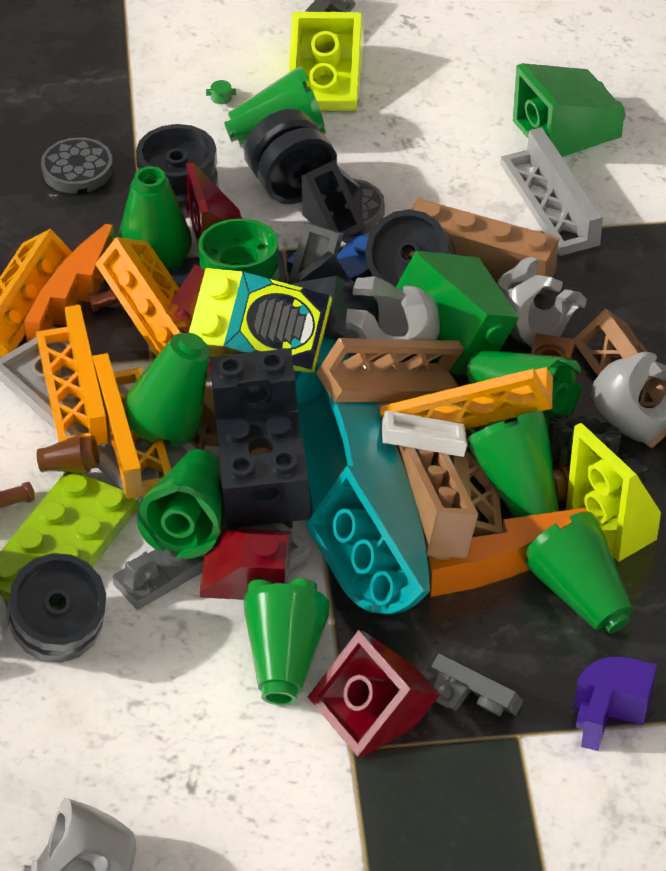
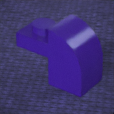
[574,657,657,751]

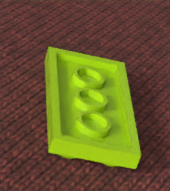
[0,472,139,610]

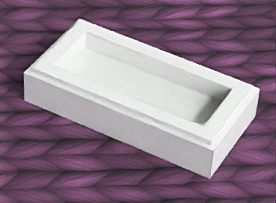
[382,410,467,457]

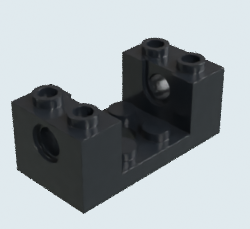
[209,348,311,528]

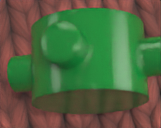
[206,80,236,104]

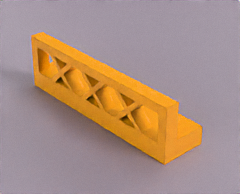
[0,229,72,358]
[95,237,189,357]
[36,305,108,445]
[92,353,171,499]
[380,367,553,429]

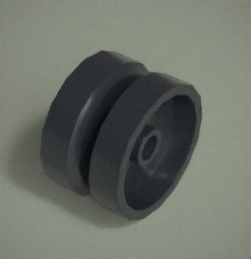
[244,109,337,204]
[136,124,219,215]
[365,209,456,287]
[9,553,106,663]

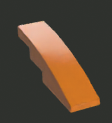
[24,224,114,342]
[428,508,586,597]

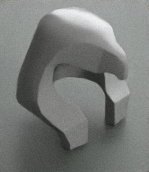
[497,257,587,347]
[346,276,440,362]
[590,352,666,443]
[22,797,136,871]

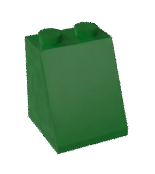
[513,63,626,157]
[396,251,519,376]

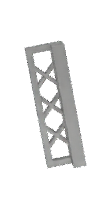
[500,127,603,256]

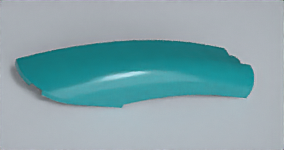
[294,334,430,614]

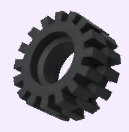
[548,415,622,465]

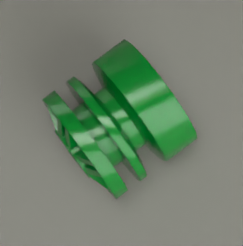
[198,218,280,282]

